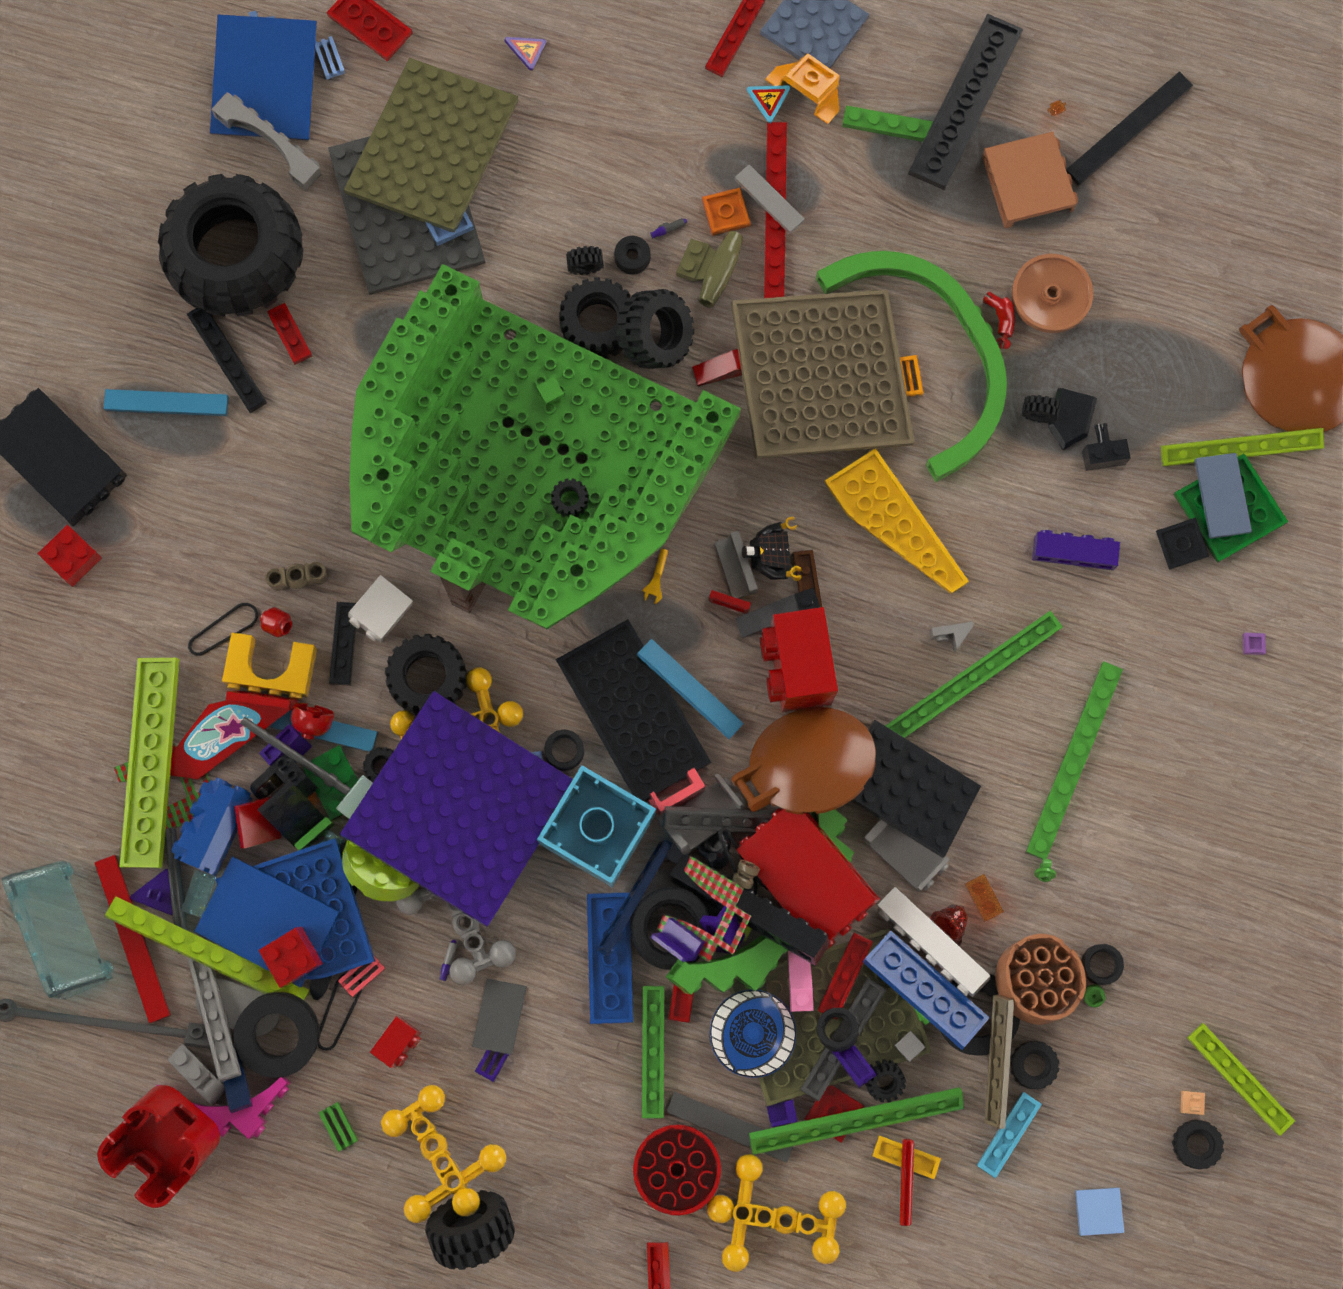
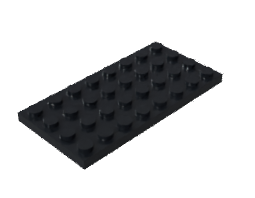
[556,619,711,801]

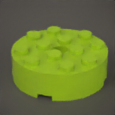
[342,840,420,902]

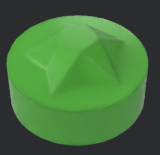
[1083,984,1105,1007]

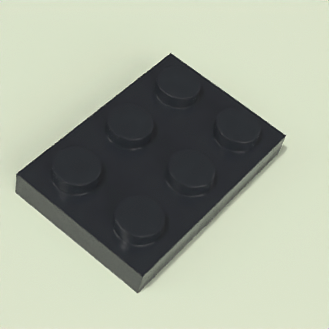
[257,781,325,847]

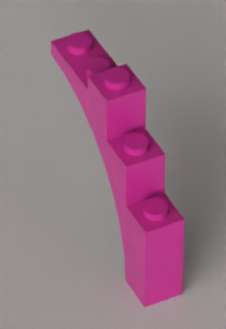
[156,1077,291,1139]

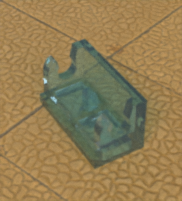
[181,870,217,918]

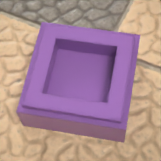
[1243,633,1266,655]

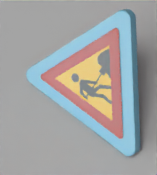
[747,85,790,123]

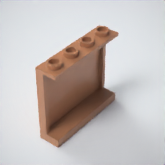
[982,132,1078,228]

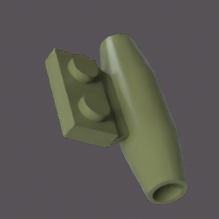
[676,231,743,308]

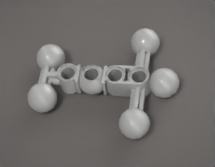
[396,888,516,985]

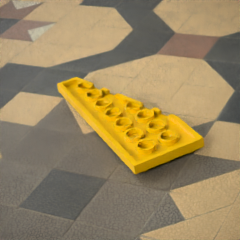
[824,448,969,594]

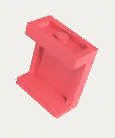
[649,768,705,815]

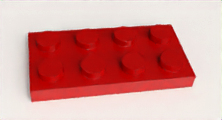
[326,0,413,62]

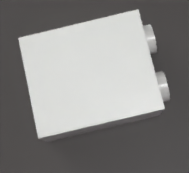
[348,575,413,642]

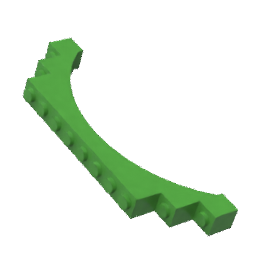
[666,809,854,995]

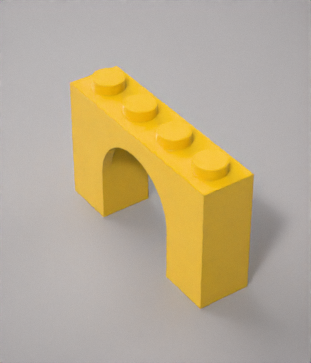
[222,632,317,700]

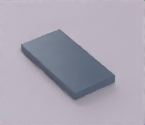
[1194,453,1252,539]

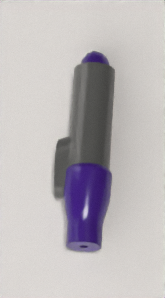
[650,218,687,239]

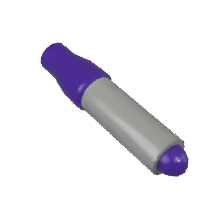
[439,940,458,981]

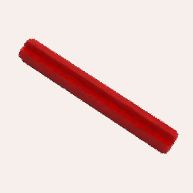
[899,1139,914,1226]

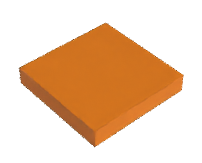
[702,188,751,236]

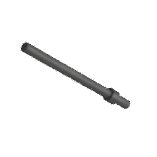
[240,717,351,795]

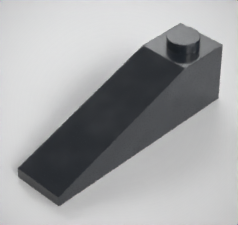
[735,588,820,638]

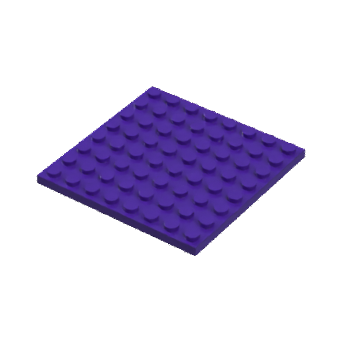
[340,691,573,927]

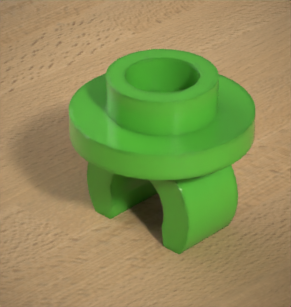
[1034,859,1056,882]

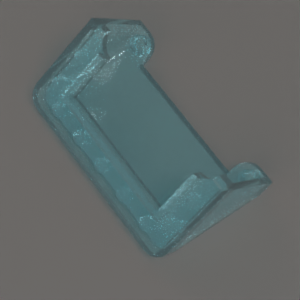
[2,860,113,1000]

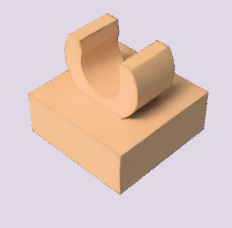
[1180,1091,1205,1115]

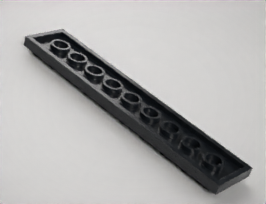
[908,14,1023,190]

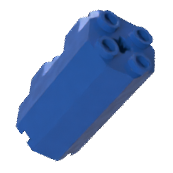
[171,777,253,876]

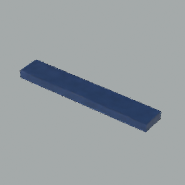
[597,840,672,954]

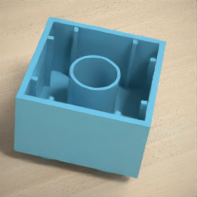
[537,765,656,888]

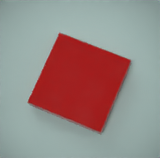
[234,796,281,849]
[804,1085,864,1143]

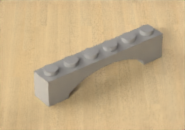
[212,92,321,192]

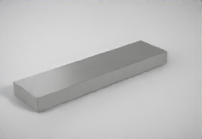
[735,165,805,234]

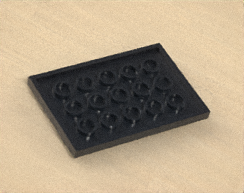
[851,720,981,858]

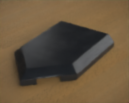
[1048,388,1097,450]

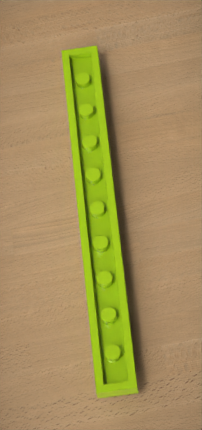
[105,897,309,1001]

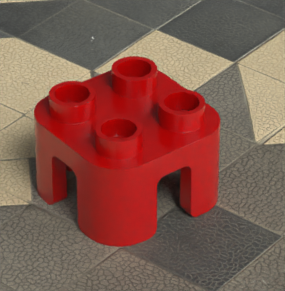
[97,1085,220,1208]

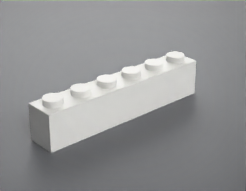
[877,887,990,998]

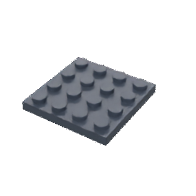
[760,0,869,68]

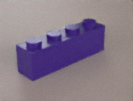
[1032,530,1120,570]

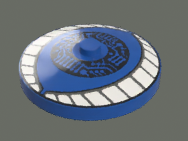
[710,990,796,1078]

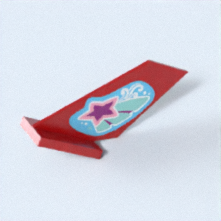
[170,690,298,779]

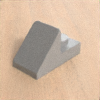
[929,621,974,653]

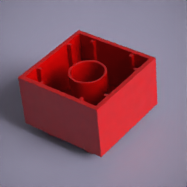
[760,607,838,713]

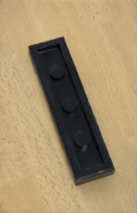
[329,602,356,686]

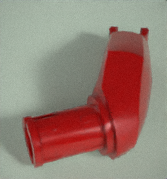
[983,292,1016,349]

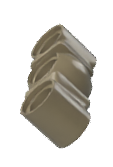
[265,562,328,591]

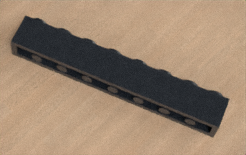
[670,854,830,966]

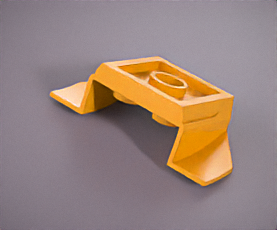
[765,53,840,124]

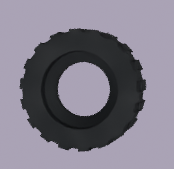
[1010,1041,1060,1089]
[1172,1120,1224,1169]

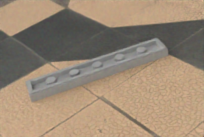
[188,958,241,1082]

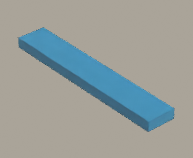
[103,389,229,416]
[637,639,744,739]
[269,710,378,752]

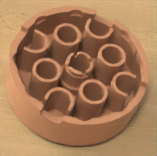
[995,934,1086,1025]

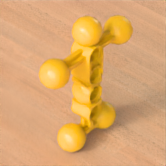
[390,667,523,739]
[381,1085,506,1223]
[707,1154,846,1272]

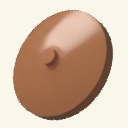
[1011,254,1093,333]

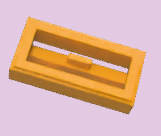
[900,355,924,397]

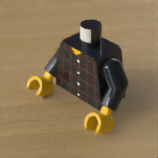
[742,517,802,581]

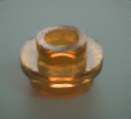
[1047,100,1067,116]

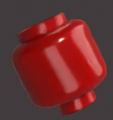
[260,607,292,638]

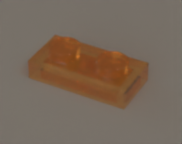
[965,874,1004,922]

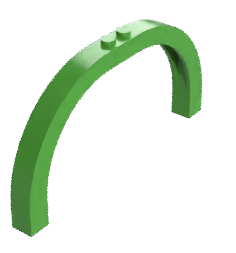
[816,251,1007,482]

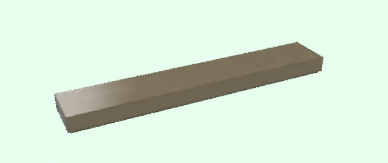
[985,995,1014,1129]

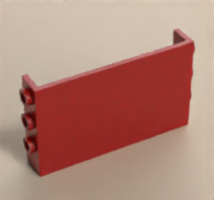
[737,808,880,950]

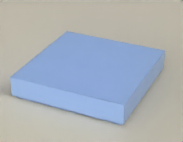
[1075,1187,1124,1236]

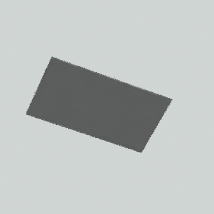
[472,979,527,1055]

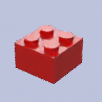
[37,524,102,587]
[258,927,323,988]
[370,1016,422,1068]

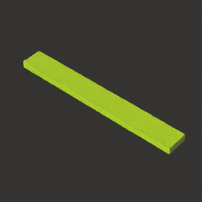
[1161,428,1324,466]

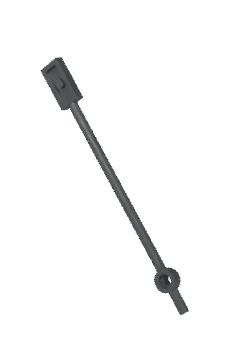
[0,999,233,1049]

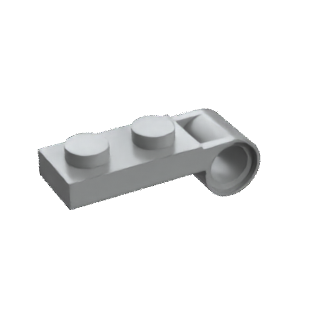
[168,1044,225,1105]

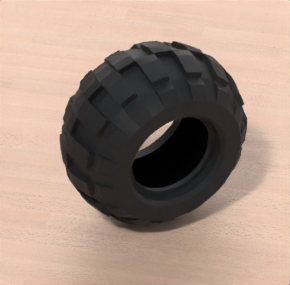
[158,174,304,317]

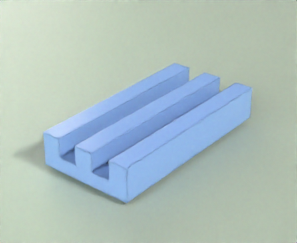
[315,36,345,79]

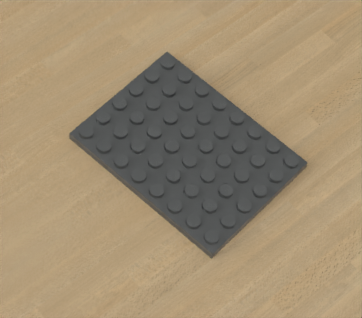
[328,136,486,295]

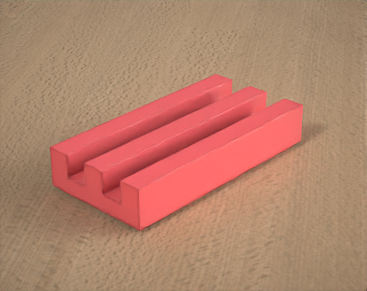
[338,956,385,998]

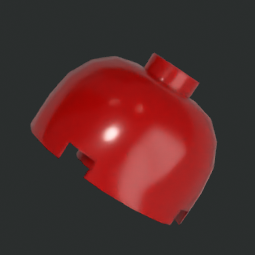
[291,703,334,739]

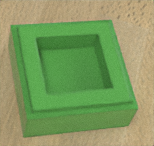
[536,377,564,405]

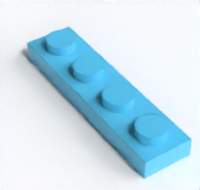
[976,1092,1042,1178]

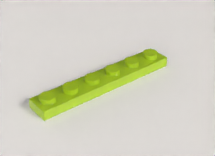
[1186,1023,1295,1136]

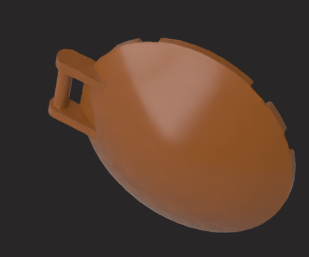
[1239,305,1343,433]
[731,707,876,815]

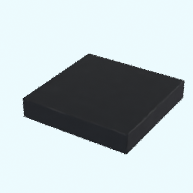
[1156,517,1209,570]

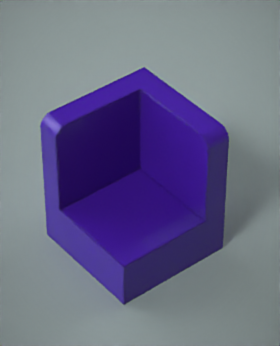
[767,1100,797,1127]

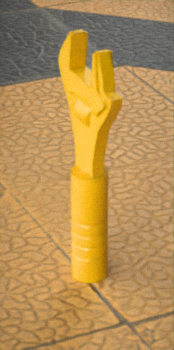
[642,548,668,604]

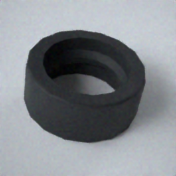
[544,729,585,771]
[1081,944,1124,985]
[817,1008,859,1052]

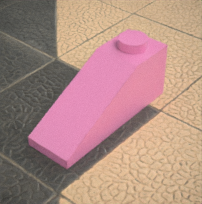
[787,950,814,1012]

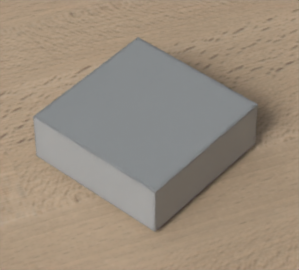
[894,1031,925,1062]

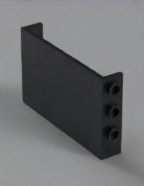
[0,388,127,527]

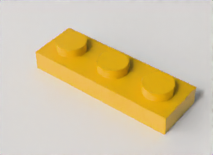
[872,1135,941,1179]

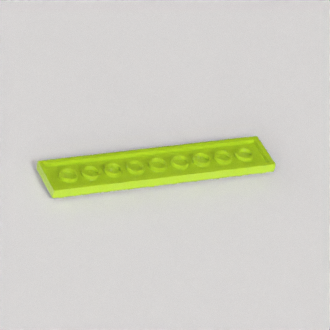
[120,657,180,868]

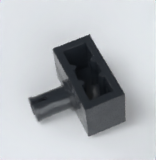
[1082,423,1131,471]

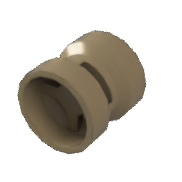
[732,860,760,889]

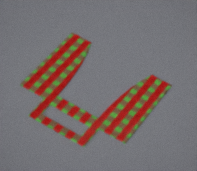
[657,856,751,963]

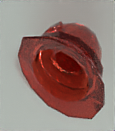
[930,904,968,946]

